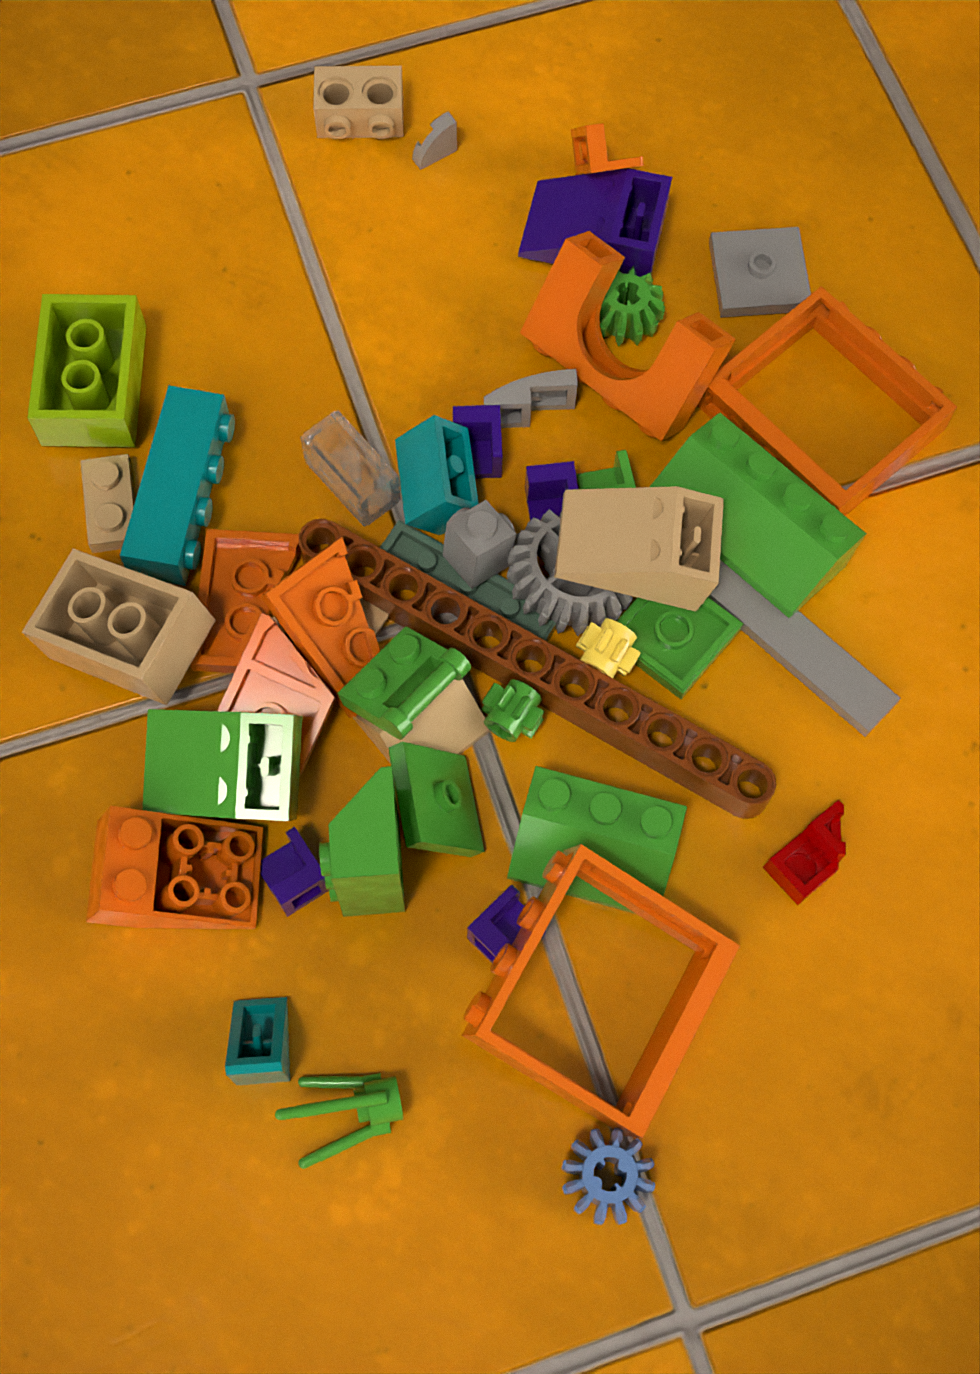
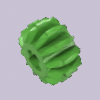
[600,266,665,347]

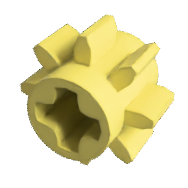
[576,618,641,678]

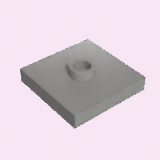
[709,227,811,318]

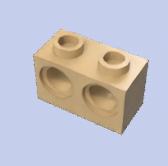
[313,66,404,139]

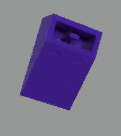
[518,168,672,277]

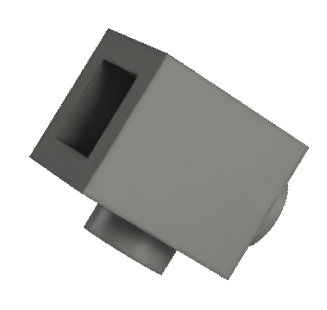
[443,500,516,589]

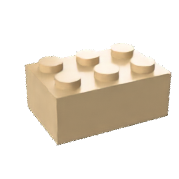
[22,549,216,705]

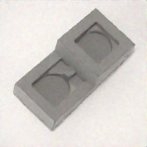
[484,369,578,428]

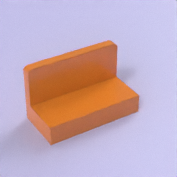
[571,123,644,175]

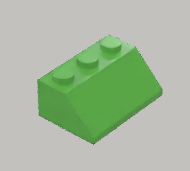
[319,766,405,917]
[507,766,687,914]

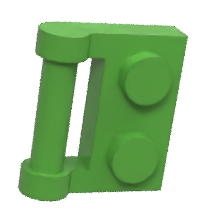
[337,626,472,740]

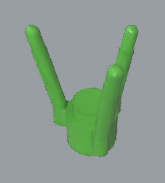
[275,1073,403,1169]

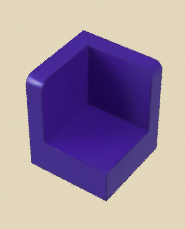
[453,405,502,479]
[525,461,578,521]
[260,827,329,917]
[467,885,546,963]

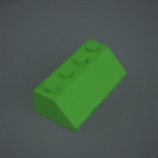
[650,413,867,618]

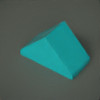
[225,997,290,1085]

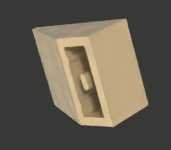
[554,486,724,612]

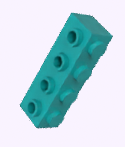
[120,385,235,586]

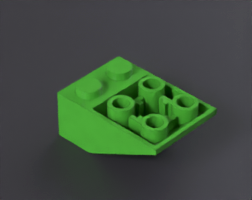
[142,709,302,821]

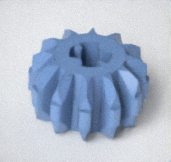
[561,1128,655,1225]

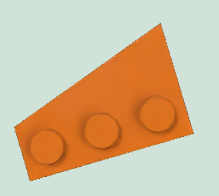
[190,529,300,673]
[260,537,381,718]

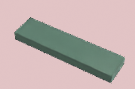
[380,520,556,642]

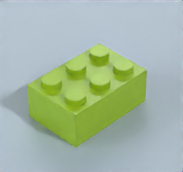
[27,294,147,447]

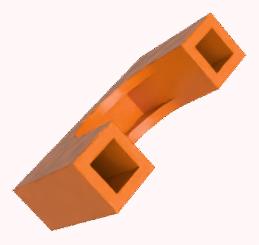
[520,231,736,442]

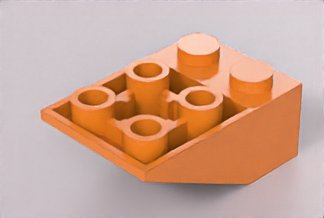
[86,806,263,929]

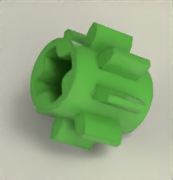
[481,679,544,742]

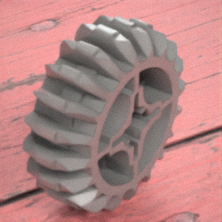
[507,509,633,637]

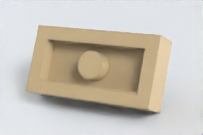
[80,454,135,553]

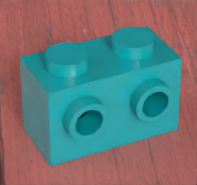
[395,415,479,535]

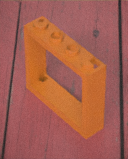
[697,286,957,516]
[461,844,740,1138]

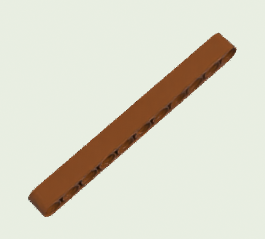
[299,519,776,819]

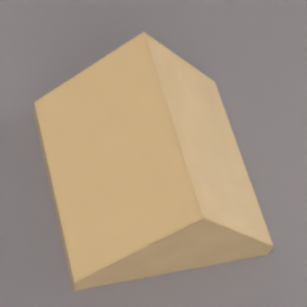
[353,679,491,764]

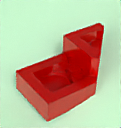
[763,800,846,905]

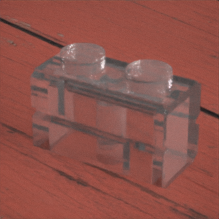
[300,410,401,527]

